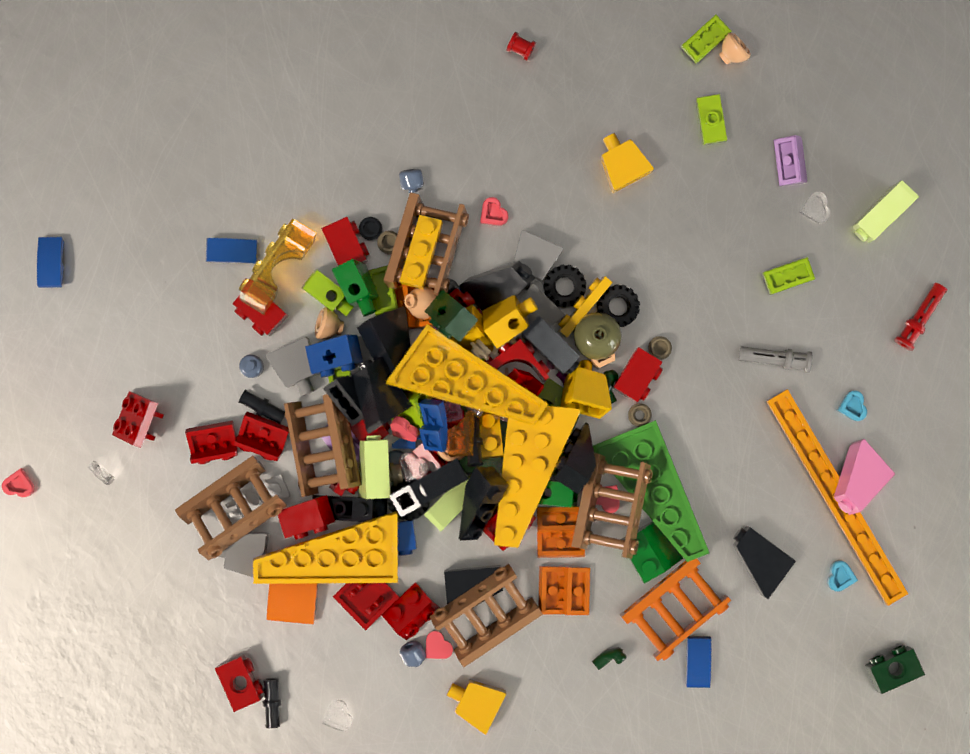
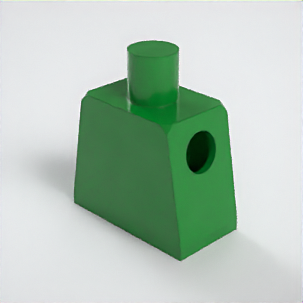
[332,259,379,317]
[539,481,578,507]

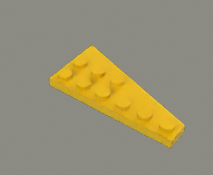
[386,324,548,425]
[494,406,582,548]
[253,511,398,584]

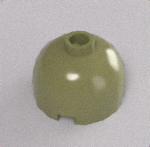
[573,312,622,360]

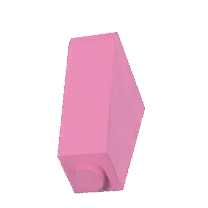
[834,439,895,515]

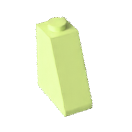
[852,180,919,243]
[358,435,390,499]
[424,473,472,531]

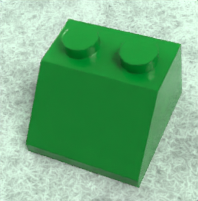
[621,521,683,584]

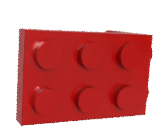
[484,339,550,382]

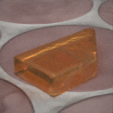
[448,411,474,457]

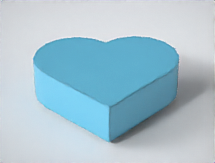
[837,391,867,421]
[827,560,858,592]

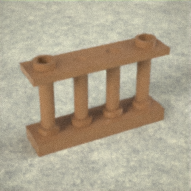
[384,192,469,297]
[284,394,361,497]
[571,453,653,559]
[175,455,287,561]
[429,564,543,667]

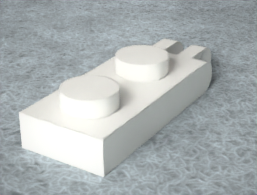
[225,474,291,518]

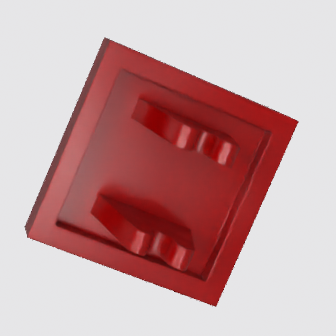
[112,391,164,448]
[333,583,400,631]

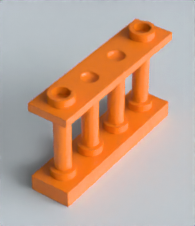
[620,559,731,661]

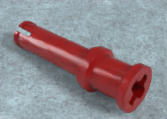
[894,282,948,351]

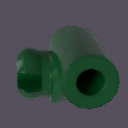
[603,370,618,404]
[592,647,627,670]

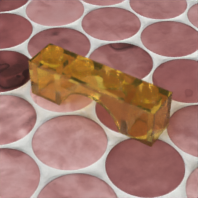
[239,218,316,315]

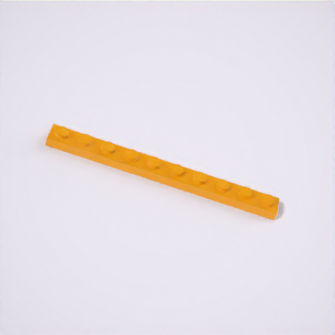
[766,389,908,606]

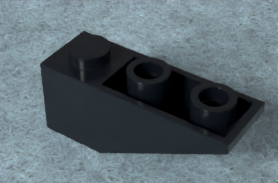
[554,422,596,494]
[390,458,469,517]
[459,467,508,541]
[312,495,388,522]

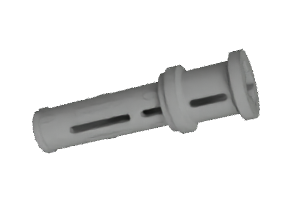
[739,346,812,373]

